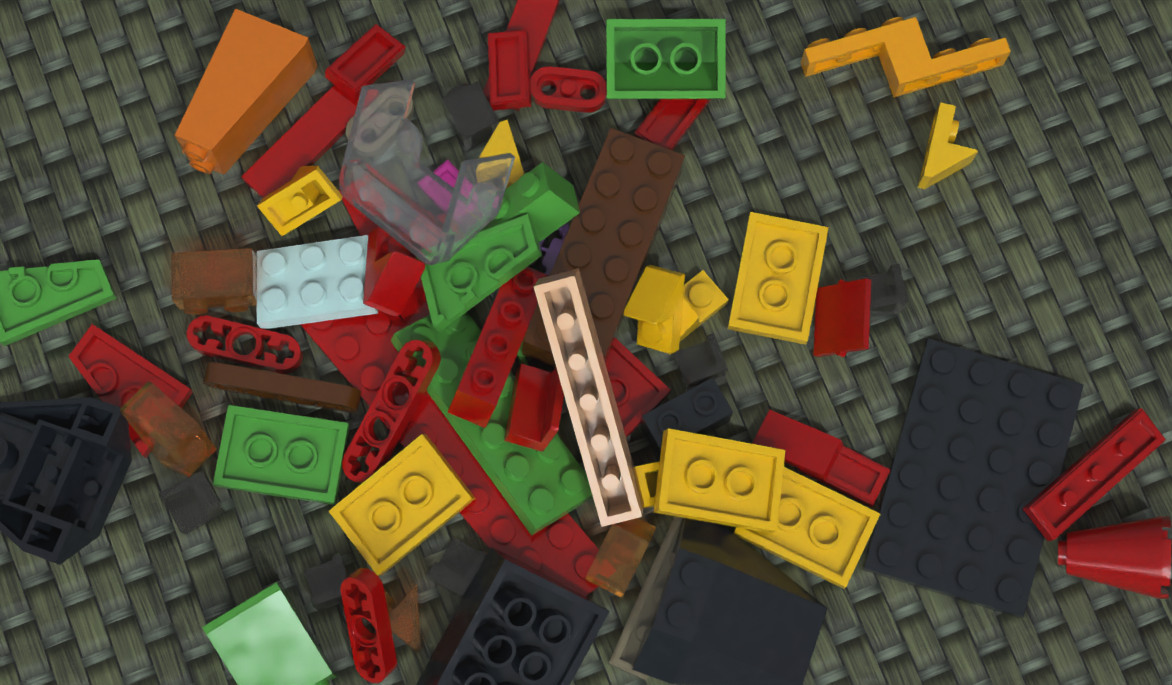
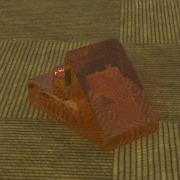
[585,518,657,598]
[385,585,423,654]

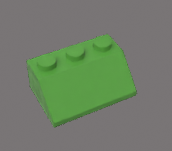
[606,19,726,99]

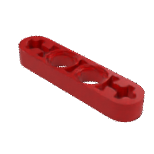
[342,340,441,482]

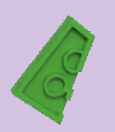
[416,214,542,332]

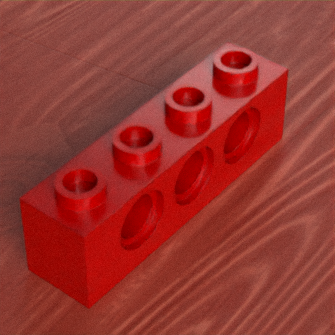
[448,266,549,428]

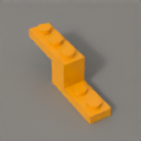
[801,17,1011,97]

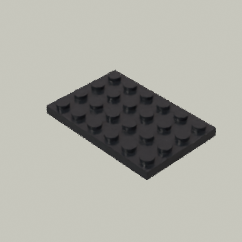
[862,338,1084,618]

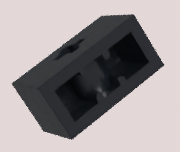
[640,377,733,460]

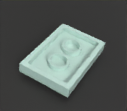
[257,235,378,329]

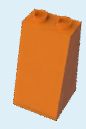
[175,9,318,175]

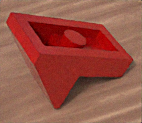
[363,227,426,317]

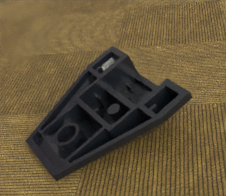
[0,397,132,565]
[632,518,827,685]

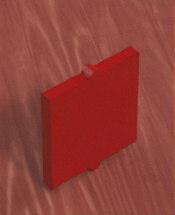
[813,278,871,357]

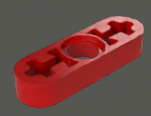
[186,315,303,374]
[340,568,397,683]

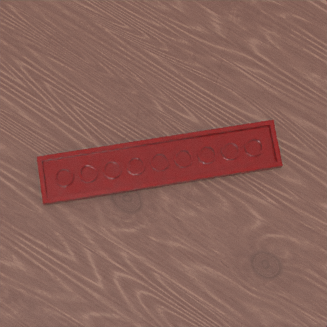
[299,310,617,597]

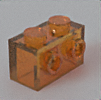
[171,248,257,314]

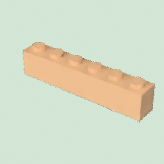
[533,268,644,527]

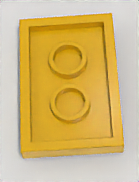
[727,212,829,345]
[654,428,785,533]
[329,434,476,576]
[733,467,880,589]

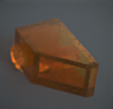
[119,381,217,478]

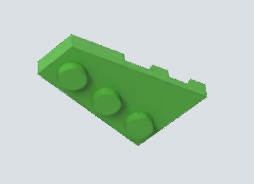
[0,259,117,346]

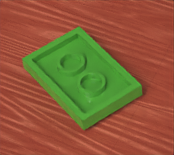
[213,405,350,505]

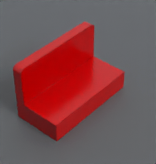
[504,364,564,452]

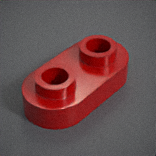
[530,66,607,113]

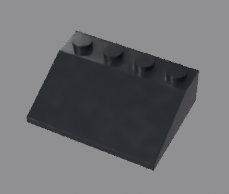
[416,547,610,685]

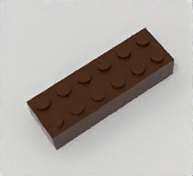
[522,128,685,367]

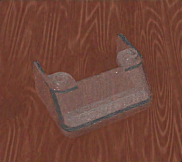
[339,79,515,265]

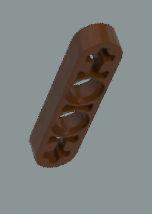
[203,362,362,413]

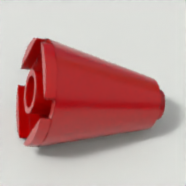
[1058,516,1171,599]

